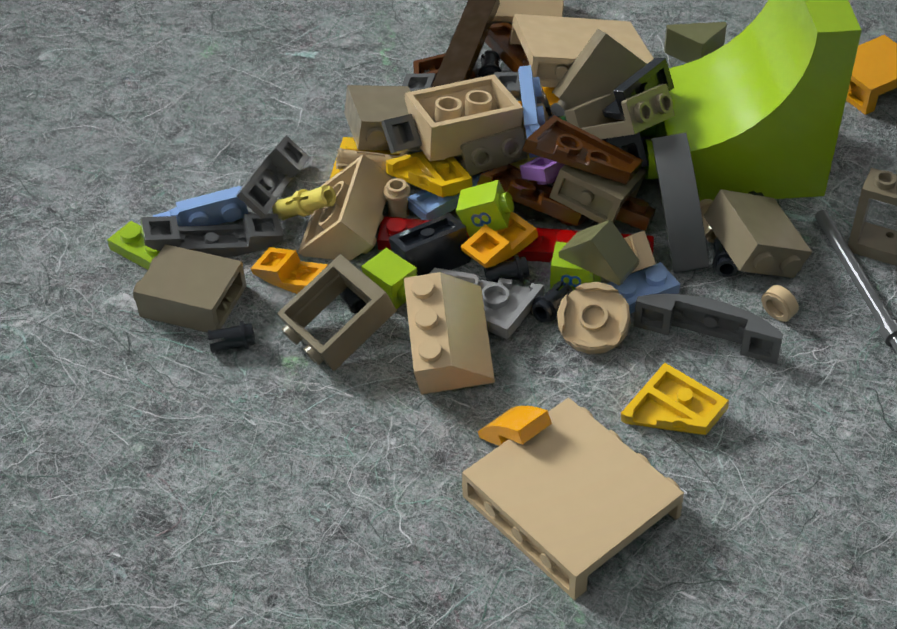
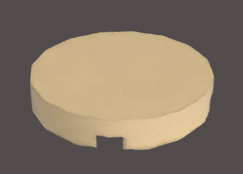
[557,282,631,354]

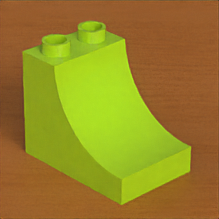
[640,0,862,201]

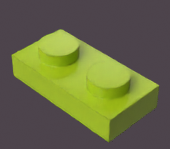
[107,221,160,270]

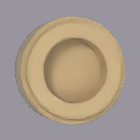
[761,285,799,322]

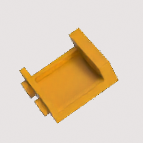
[846,34,897,115]

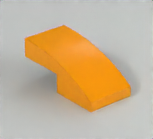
[461,212,538,268]
[250,247,328,294]
[477,406,552,446]

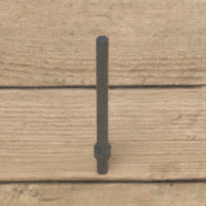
[815,210,897,354]

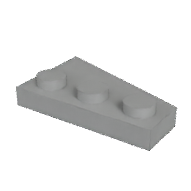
[430,268,544,340]

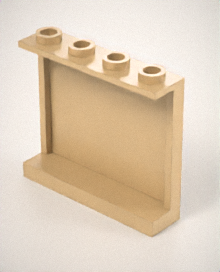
[510,14,654,88]
[462,397,684,600]

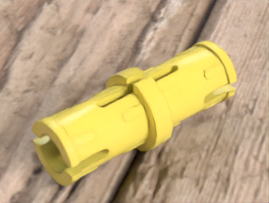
[272,185,336,221]

